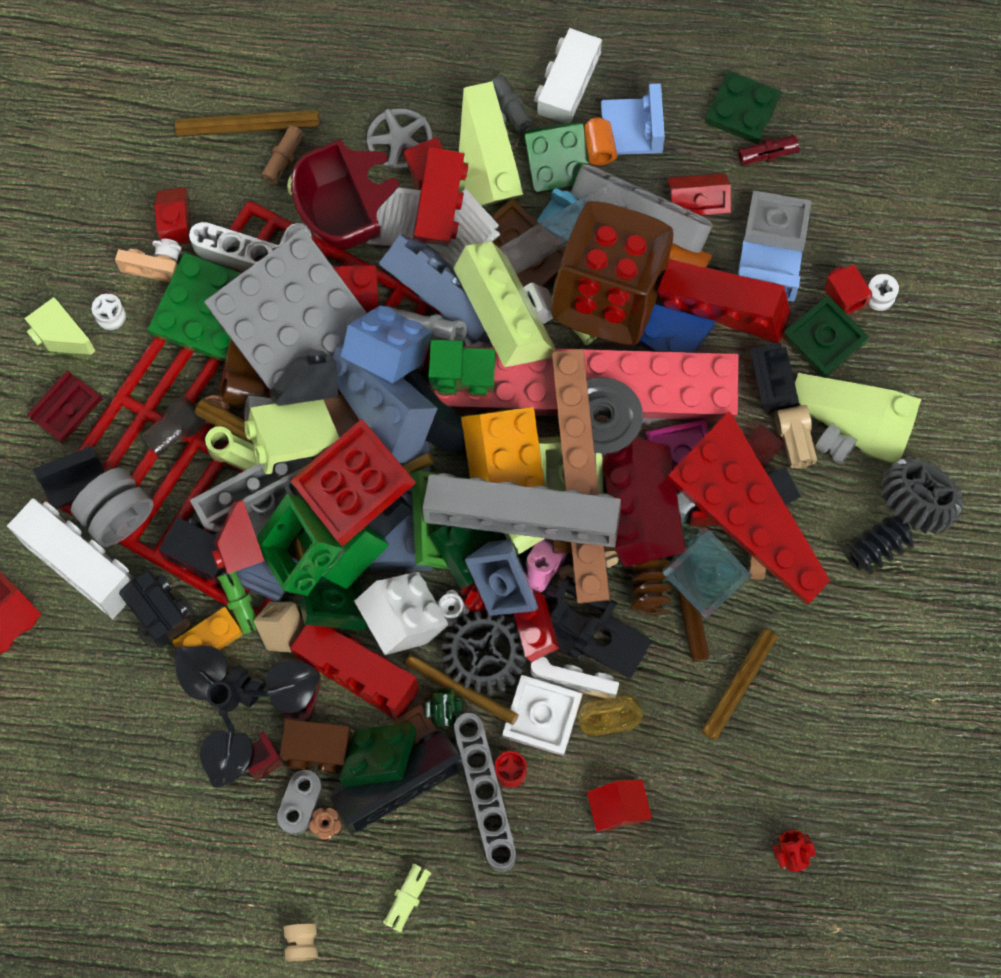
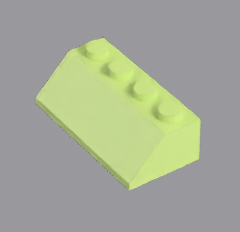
[453,241,557,367]

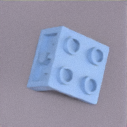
[601,83,665,155]
[738,237,802,302]

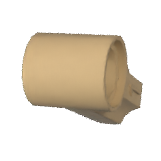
[775,405,817,469]

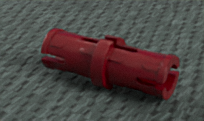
[738,135,800,167]

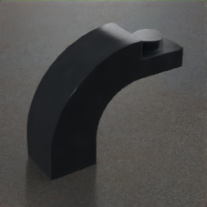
[404,369,487,455]

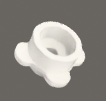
[152,239,184,263]
[436,590,470,627]

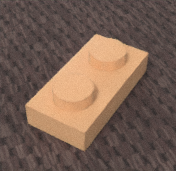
[115,249,177,282]

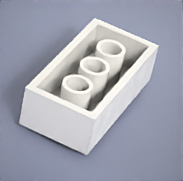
[7,498,135,619]

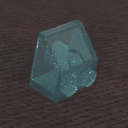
[662,527,752,619]

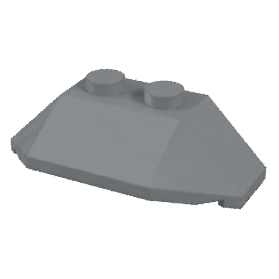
[190,457,313,537]

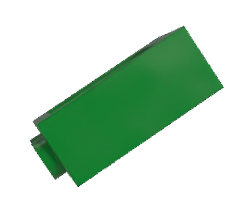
[256,493,341,596]

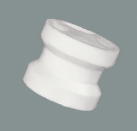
[868,274,899,311]
[91,293,126,330]

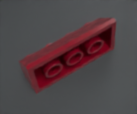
[603,438,686,567]

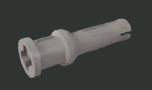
[386,305,467,342]

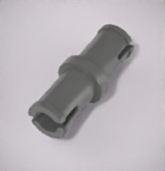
[491,75,532,132]

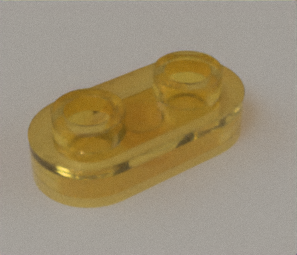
[578,696,643,736]

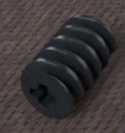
[843,513,914,575]

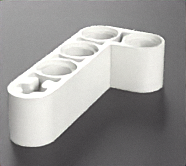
[189,222,312,272]

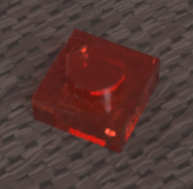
[747,424,785,469]

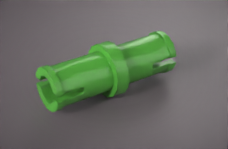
[217,571,257,634]

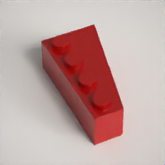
[658,259,791,343]
[290,625,419,720]

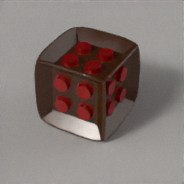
[551,201,674,345]

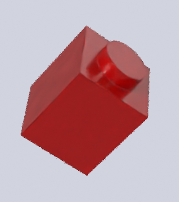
[824,264,873,315]

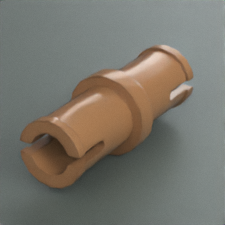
[261,125,305,185]

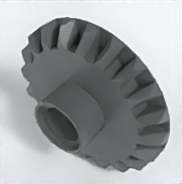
[587,377,643,455]

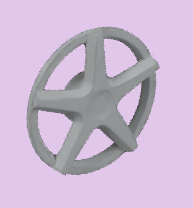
[367,109,432,168]

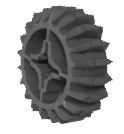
[880,456,964,534]
[441,611,527,697]

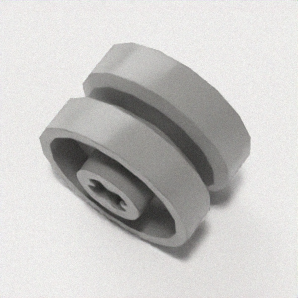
[71,467,154,547]

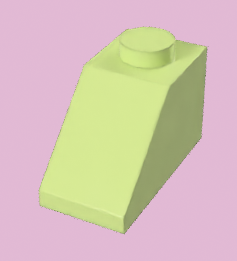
[25,297,95,355]

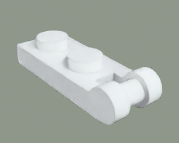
[531,657,619,701]

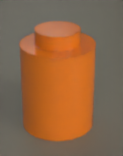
[583,117,618,166]

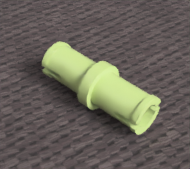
[383,863,432,933]

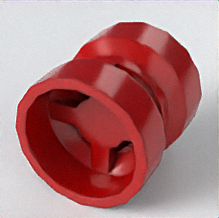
[494,751,527,788]

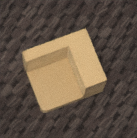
[254,602,305,652]

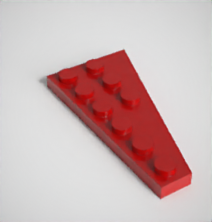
[666,411,830,606]

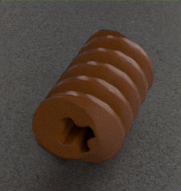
[631,558,672,616]

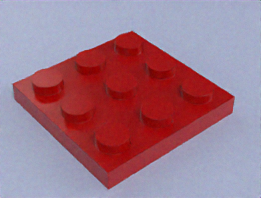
[290,419,416,546]

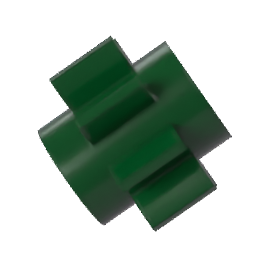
[424,688,463,726]

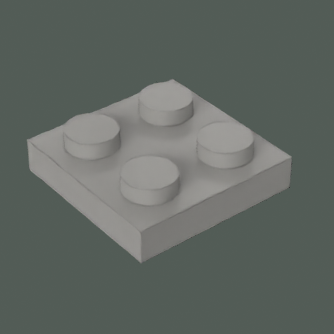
[744,190,812,252]

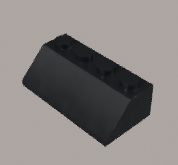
[330,731,464,835]

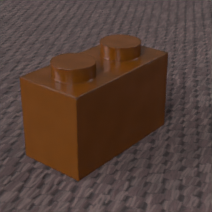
[279,719,352,774]

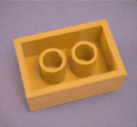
[461,407,545,488]

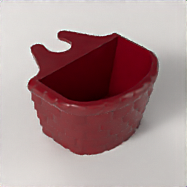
[290,139,399,250]

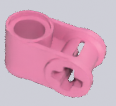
[524,539,568,593]

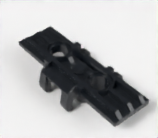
[512,576,652,679]

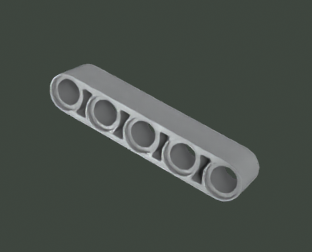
[571,164,713,253]
[454,713,516,872]

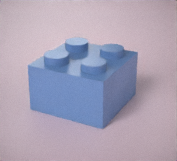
[340,305,433,384]

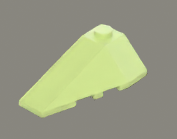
[458,81,523,206]
[795,373,921,465]

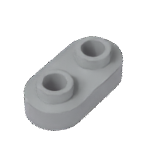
[277,770,322,835]

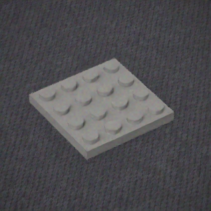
[203,228,367,390]

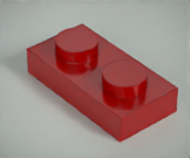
[514,591,559,662]

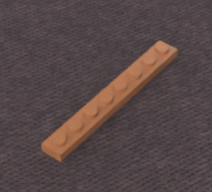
[552,349,610,604]

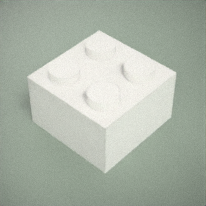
[354,572,449,655]

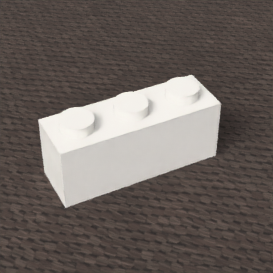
[534,28,602,124]

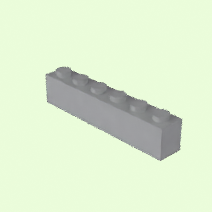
[422,473,621,548]

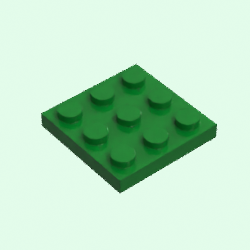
[147,252,242,362]

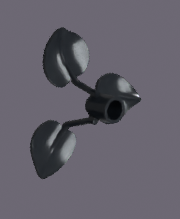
[175,646,320,788]

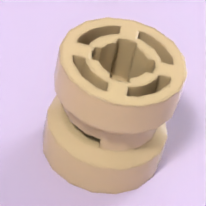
[283,924,318,961]

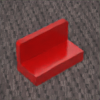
[667,174,731,215]

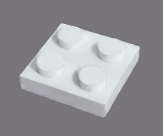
[502,675,583,756]

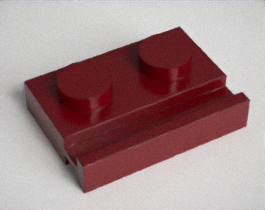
[27,370,103,444]

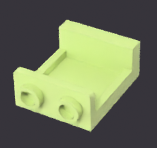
[244,399,339,474]

